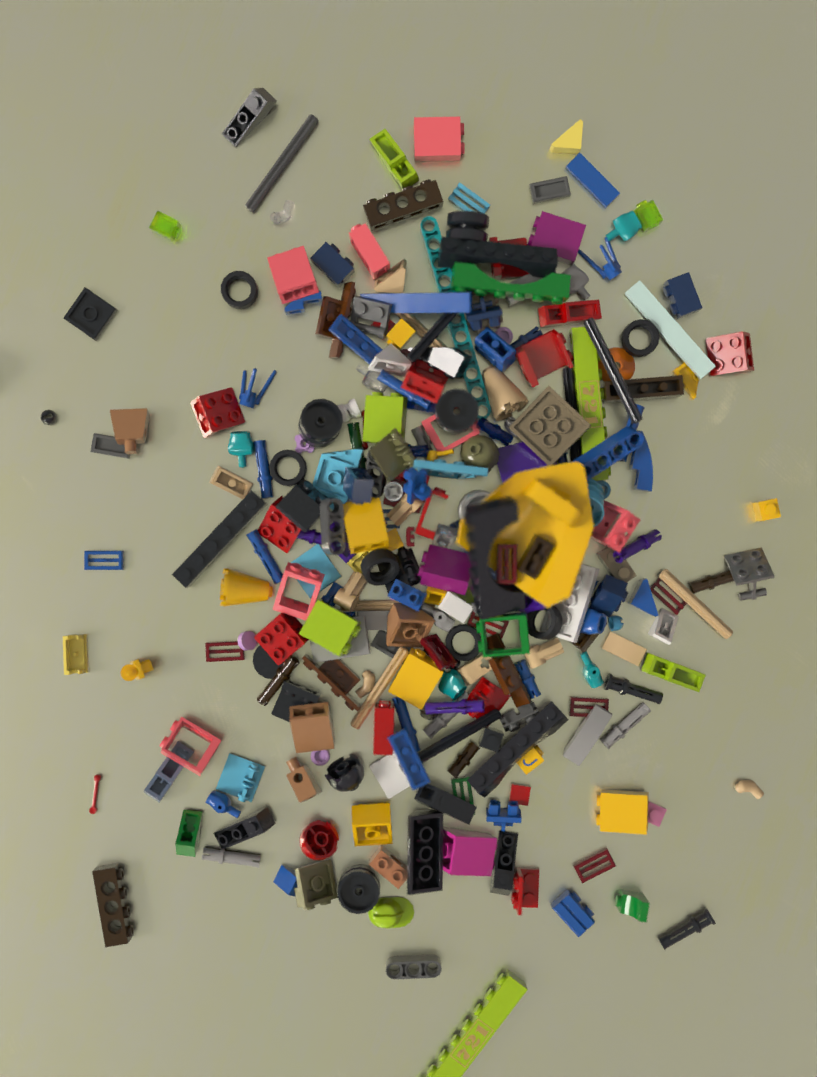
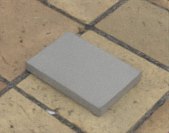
[310,616,371,663]

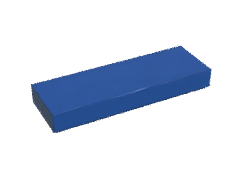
[566,153,620,208]
[328,314,383,365]
[387,728,431,791]

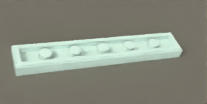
[625,280,716,380]

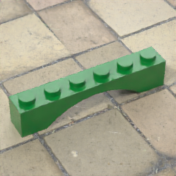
[451,262,571,304]

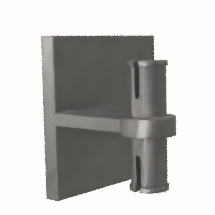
[724,547,775,601]

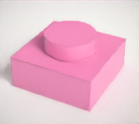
[648,801,667,827]

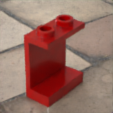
[515,329,574,388]
[415,487,449,540]

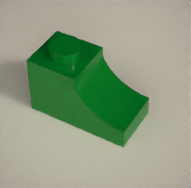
[175,809,203,857]
[615,889,650,923]

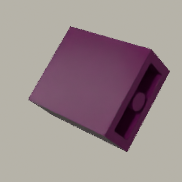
[527,211,586,265]
[418,544,471,595]

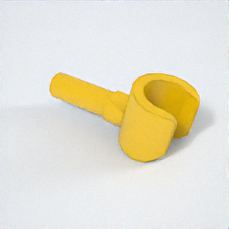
[427,449,454,462]

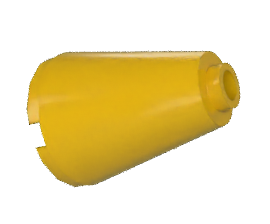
[220,568,273,607]

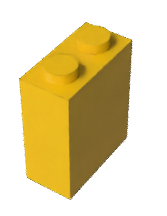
[343,497,389,554]
[388,648,445,710]
[596,789,649,835]

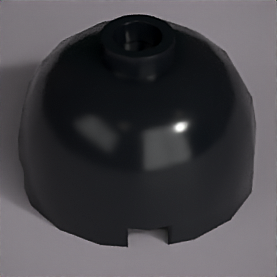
[325,754,364,792]

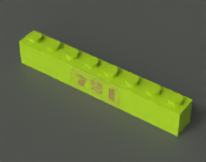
[569,327,611,481]
[426,970,528,1077]

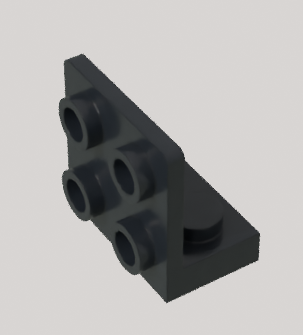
[271,680,321,722]

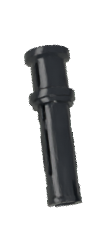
[604,673,663,704]
[659,908,716,950]

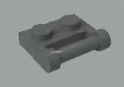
[350,296,392,339]

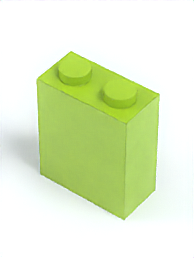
[363,392,408,443]
[299,600,361,657]

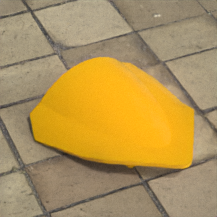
[457,462,594,608]

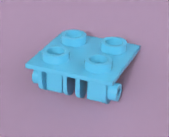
[216,753,265,802]

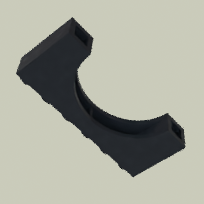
[464,496,525,620]

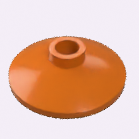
[598,347,635,382]

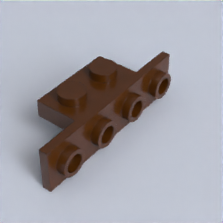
[315,282,356,358]
[487,633,532,708]
[302,654,361,712]

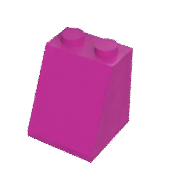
[443,827,497,876]

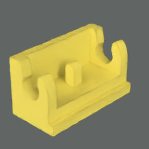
[63,634,88,675]

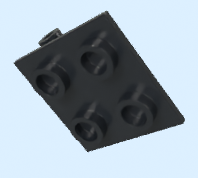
[377,546,421,594]

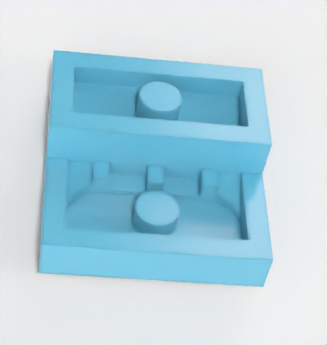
[291,544,342,599]

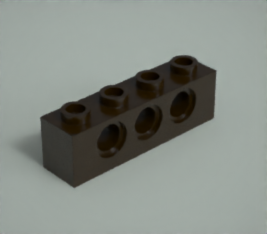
[363,179,443,231]
[92,863,134,947]

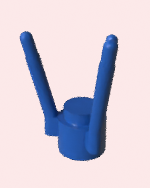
[578,237,622,280]
[239,368,277,409]

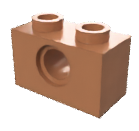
[369,845,407,889]

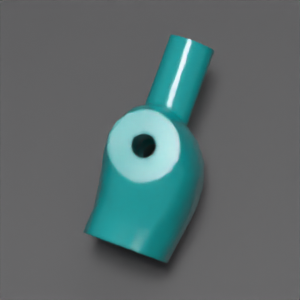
[606,211,643,242]
[228,431,254,467]
[580,651,604,688]
[438,670,467,700]

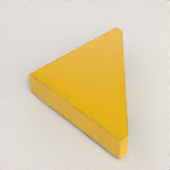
[673,350,704,400]

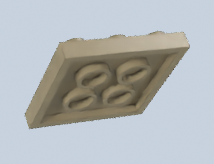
[508,386,591,466]

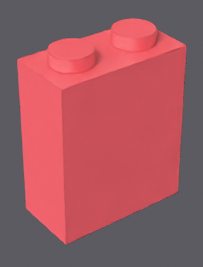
[414,116,465,161]
[267,245,319,304]

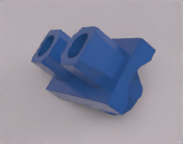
[403,467,432,505]
[388,579,427,612]
[486,800,521,832]

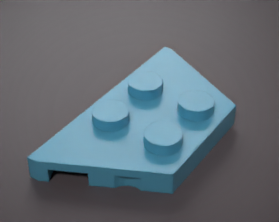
[313,448,364,510]
[413,459,488,479]

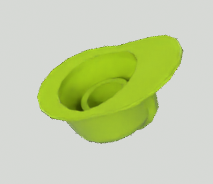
[368,897,414,928]

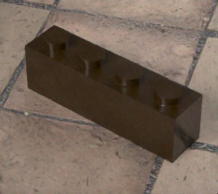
[602,375,684,403]

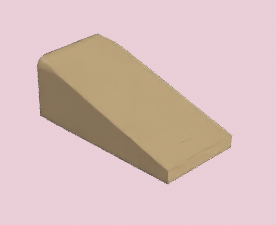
[209,465,253,499]

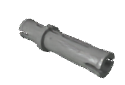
[423,691,469,739]
[601,702,651,749]
[202,847,261,868]

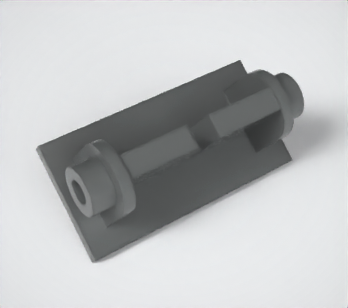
[500,702,539,732]

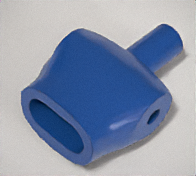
[580,608,607,635]
[205,790,241,818]

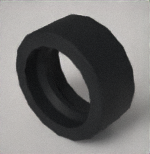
[221,271,258,309]
[621,319,660,357]
[269,449,307,486]
[361,549,400,586]
[527,606,563,640]
[446,624,481,661]

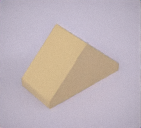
[374,258,407,293]

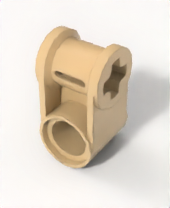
[457,654,492,686]

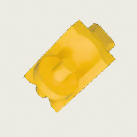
[120,659,153,681]

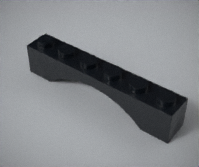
[438,237,558,278]
[172,490,268,588]
[467,701,569,798]

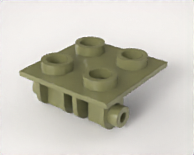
[369,428,417,482]

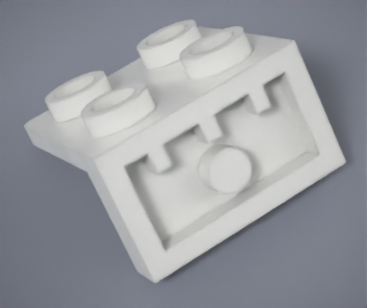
[370,751,410,798]

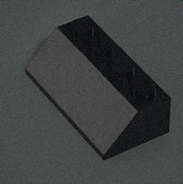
[407,809,443,895]

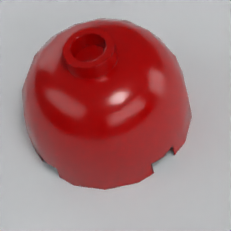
[299,820,339,860]

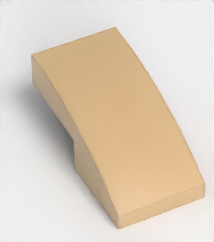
[602,631,647,666]

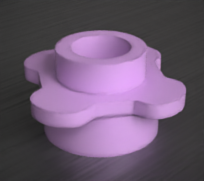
[294,434,314,454]

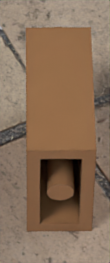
[289,702,334,753]

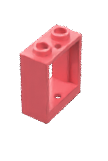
[349,223,390,281]
[421,407,481,452]
[591,500,640,553]
[272,562,325,621]
[160,717,221,776]

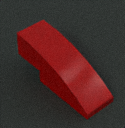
[538,300,602,328]

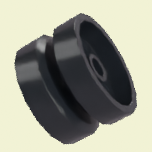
[446,211,489,241]
[435,389,479,434]
[298,399,343,447]
[337,865,380,914]

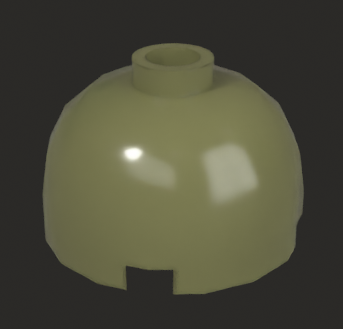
[460,435,500,472]

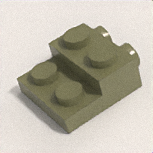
[294,859,338,910]

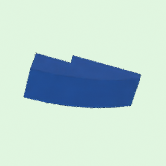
[629,430,653,492]

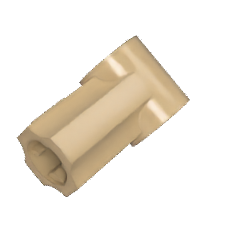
[386,493,425,526]
[334,572,367,612]
[524,637,564,669]

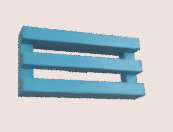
[448,182,490,214]

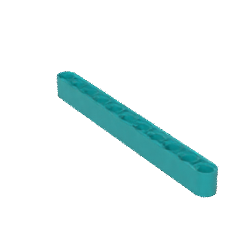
[420,216,491,421]

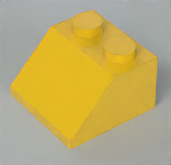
[352,803,393,846]

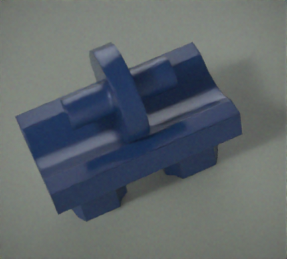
[465,296,503,331]

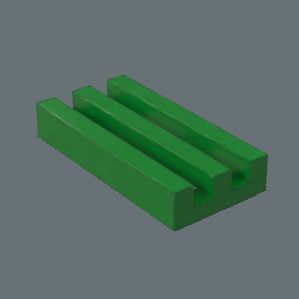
[451,776,476,815]

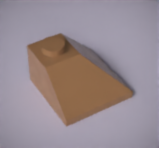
[386,603,435,648]

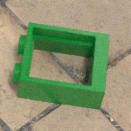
[476,612,530,658]

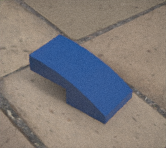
[284,291,323,315]

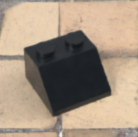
[276,478,332,533]

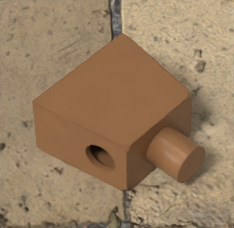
[110,408,149,454]
[286,757,322,803]

